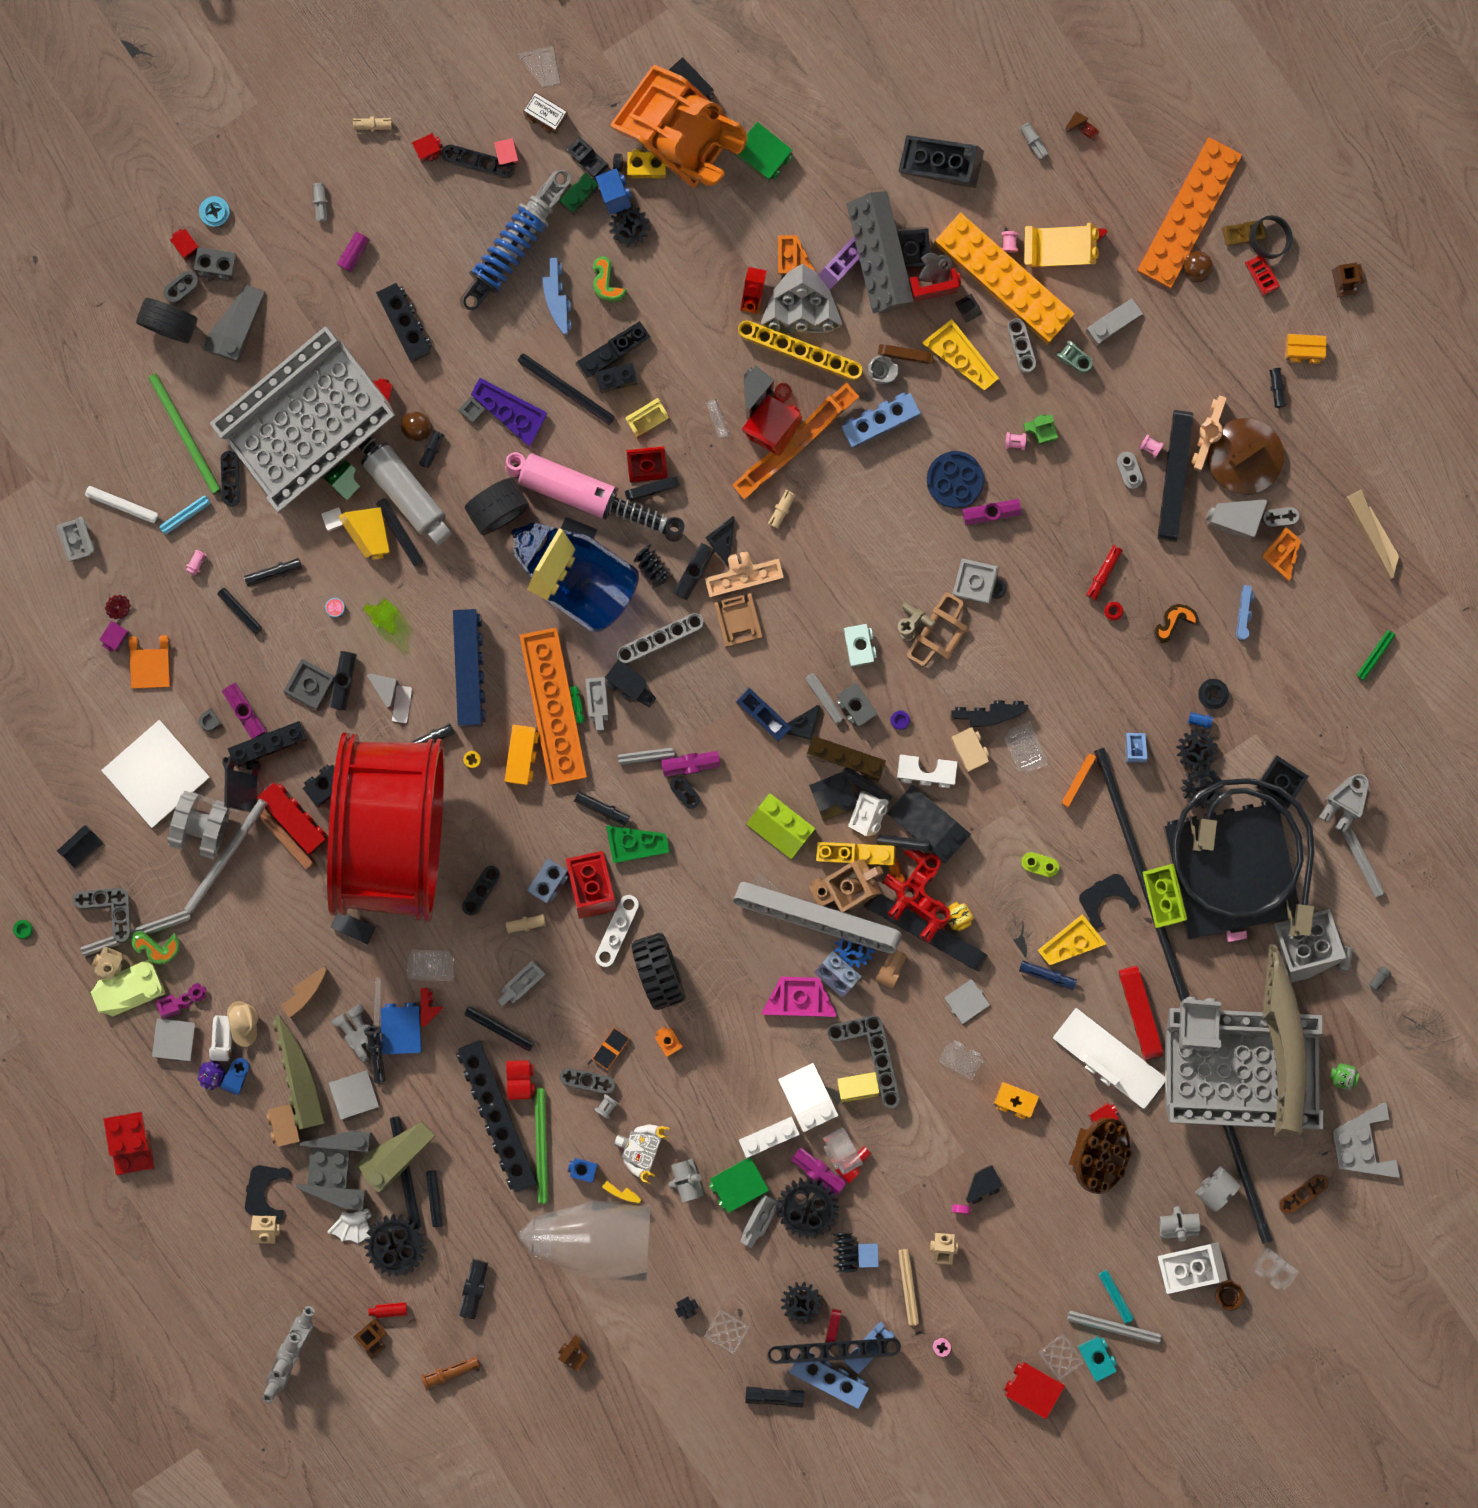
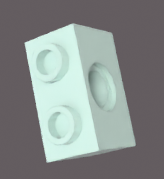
[844,624,877,667]

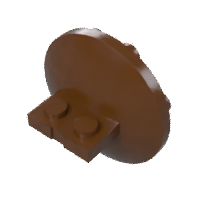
[1207,418,1284,495]
[1069,1117,1132,1194]

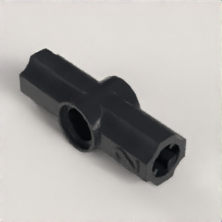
[673,543,716,601]
[330,651,357,711]
[459,1259,489,1320]

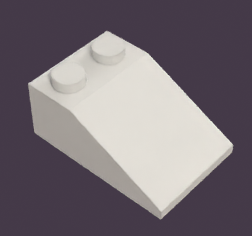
[778,1063,838,1132]
[1158,1242,1228,1294]

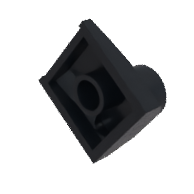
[896,227,930,267]
[809,772,857,821]

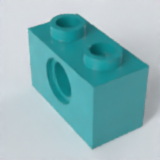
[1077,1335,1118,1382]

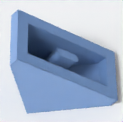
[1125,733,1147,763]

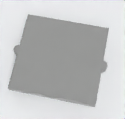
[944,979,990,1024]

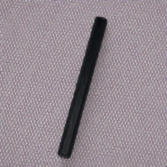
[518,353,615,425]
[390,1116,421,1228]

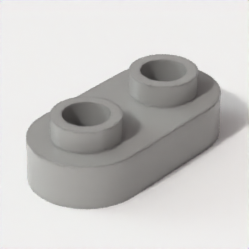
[1116,452,1143,489]

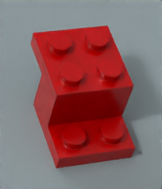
[103,1112,155,1175]

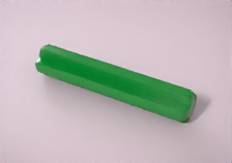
[1356,630,1396,681]

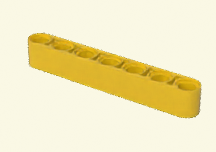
[738,321,862,381]

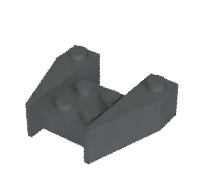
[296,1130,372,1210]

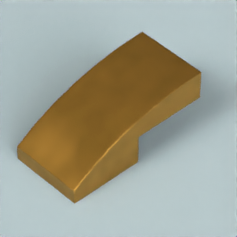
[1222,220,1266,246]

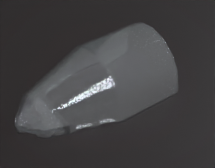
[518,1201,651,1282]

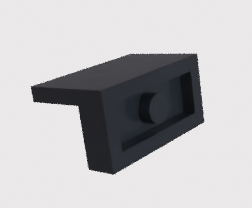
[57,825,103,868]

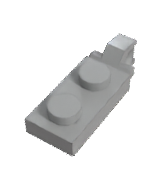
[585,677,608,732]
[497,961,545,1007]
[740,1194,780,1248]

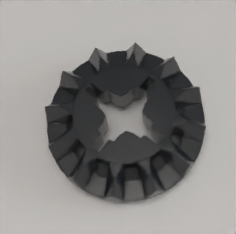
[1198,679,1229,709]

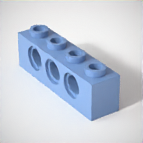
[841,392,920,449]
[789,1352,869,1409]

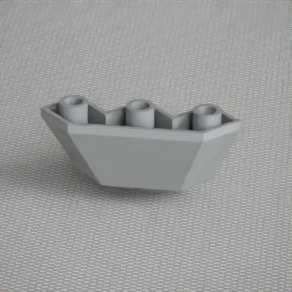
[761,264,842,333]

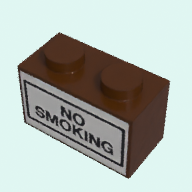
[523,92,568,134]

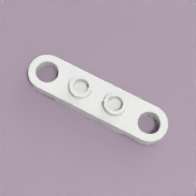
[595,895,639,967]

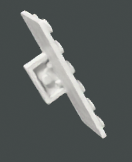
[1053,1008,1165,1108]

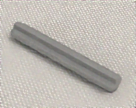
[1342,827,1385,897]

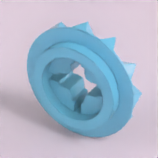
[199,196,230,227]

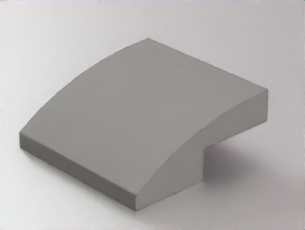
[328,1070,379,1120]

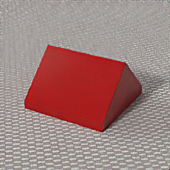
[626,446,668,482]

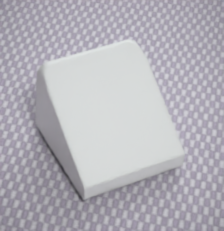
[321,507,343,532]

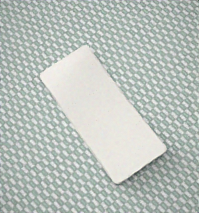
[392,685,412,723]

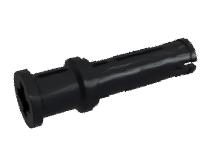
[364,1026,386,1084]

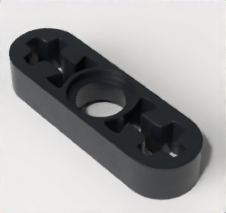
[220,451,240,507]
[625,476,680,501]

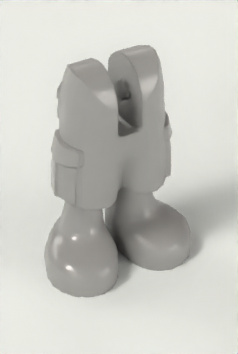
[330,1003,377,1063]

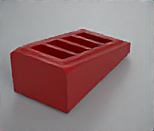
[1245,255,1280,296]

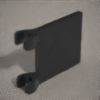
[222,755,260,812]

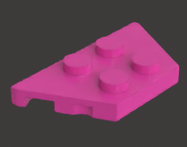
[762,977,836,1017]

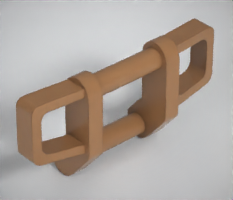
[907,592,970,667]

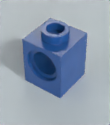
[567,1158,598,1183]

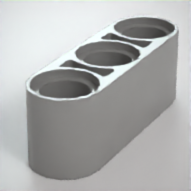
[1007,318,1036,374]

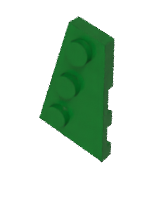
[606,826,670,863]

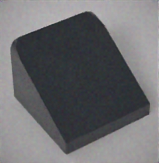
[955,294,982,323]

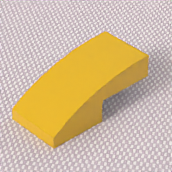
[602,1180,642,1203]

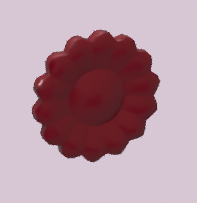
[105,594,131,620]

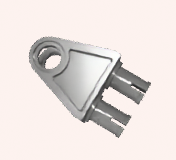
[1319,774,1369,834]

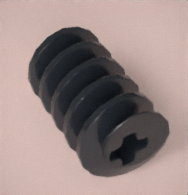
[634,544,674,587]
[833,1233,857,1272]

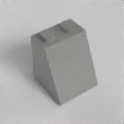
[1206,500,1267,541]

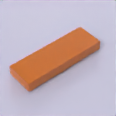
[1061,753,1096,808]

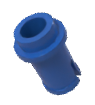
[1188,712,1213,729]

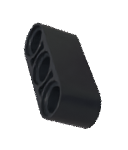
[462,866,501,916]

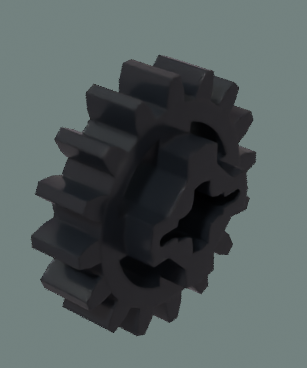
[609,205,650,247]
[1176,729,1218,770]
[1180,766,1223,808]
[781,1282,822,1324]

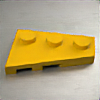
[1037,914,1106,965]

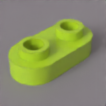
[1021,852,1059,877]

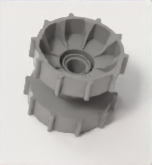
[167,790,231,859]

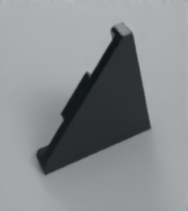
[705,516,735,565]
[786,705,820,740]

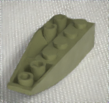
[273,1015,325,1129]

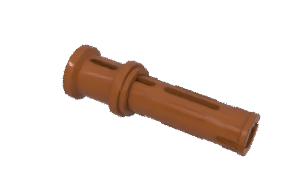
[421,1356,480,1391]

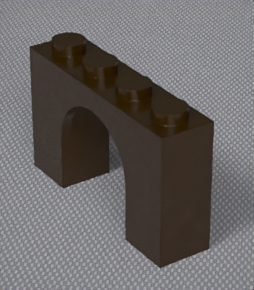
[806,736,886,781]

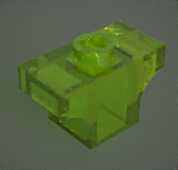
[363,598,400,635]

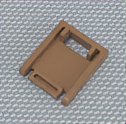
[714,593,762,647]

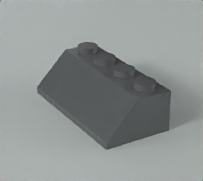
[743,365,774,419]

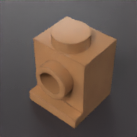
[809,877,835,906]

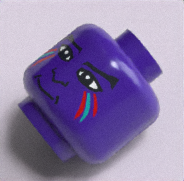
[197,1060,225,1090]

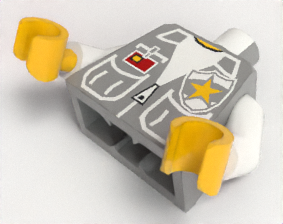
[614,1124,670,1184]

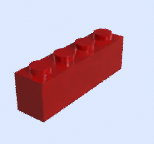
[257,782,327,855]

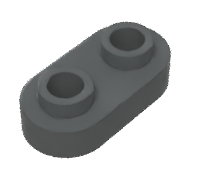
[164,271,199,303]

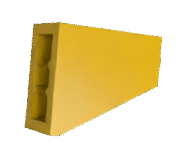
[339,507,389,560]

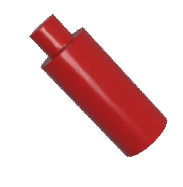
[368,1302,407,1319]

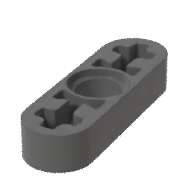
[560,1068,615,1094]

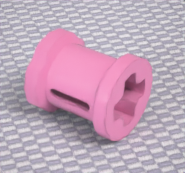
[1001,231,1019,253]
[1005,432,1026,450]
[1139,434,1164,458]
[933,1338,951,1357]

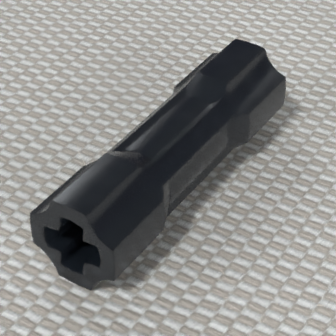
[745,1386,804,1408]

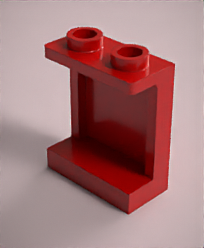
[909,268,962,302]
[1004,1361,1065,1419]

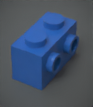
[595,168,632,215]

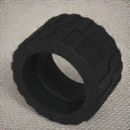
[464,478,529,535]

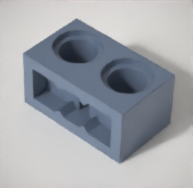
[527,859,569,903]
[814,951,862,998]

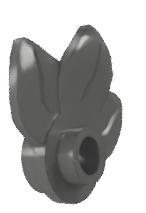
[919,253,952,285]

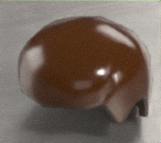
[1184,251,1212,282]
[401,411,432,441]
[1215,1280,1245,1311]

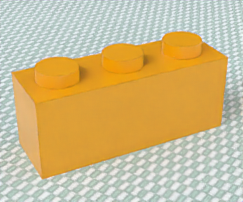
[504,725,539,786]

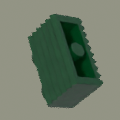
[560,173,599,215]

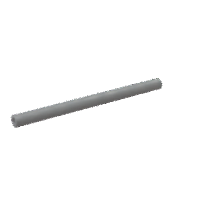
[184,799,267,913]

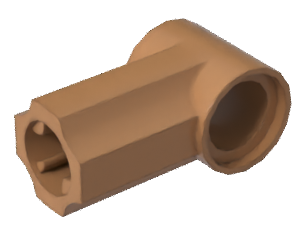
[875,950,907,989]

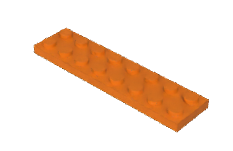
[1137,137,1242,289]
[519,627,587,785]

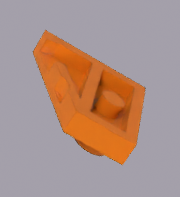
[778,235,815,274]
[1261,528,1301,581]

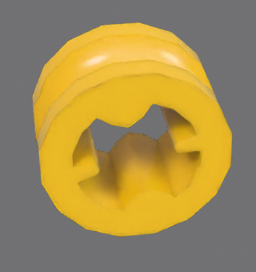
[463,751,481,768]

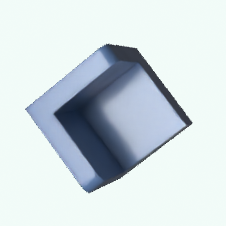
[858,1243,879,1268]

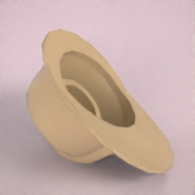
[227,1001,258,1047]

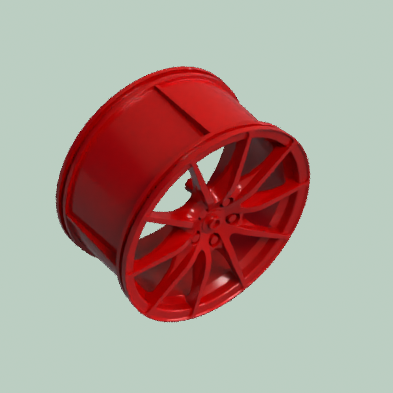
[327,732,445,922]

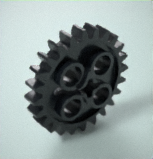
[776,1177,839,1239]
[364,1214,427,1277]

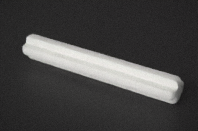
[85,486,158,523]

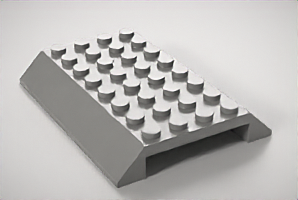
[210,326,395,513]
[1165,1008,1323,1130]

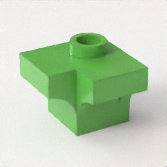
[1023,414,1058,445]

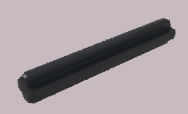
[376,498,423,567]
[464,1007,534,1051]

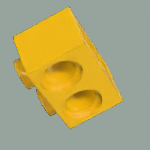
[627,149,666,178]

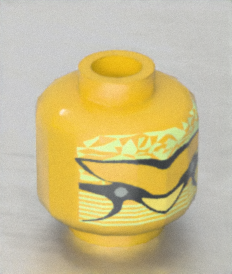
[948,902,974,932]

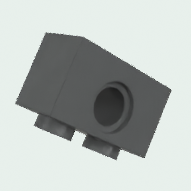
[836,682,878,728]

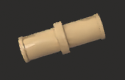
[353,116,391,132]
[768,490,796,529]
[506,914,546,934]

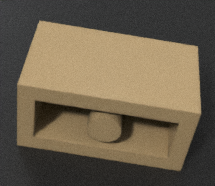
[951,727,990,772]

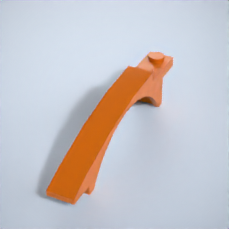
[732,383,860,500]

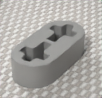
[1262,507,1299,528]

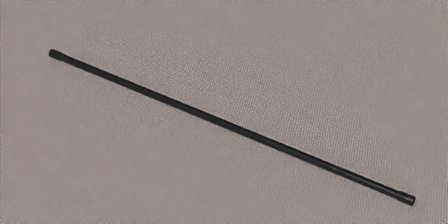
[1094,747,1273,1244]

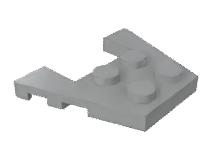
[1332,1103,1400,1177]

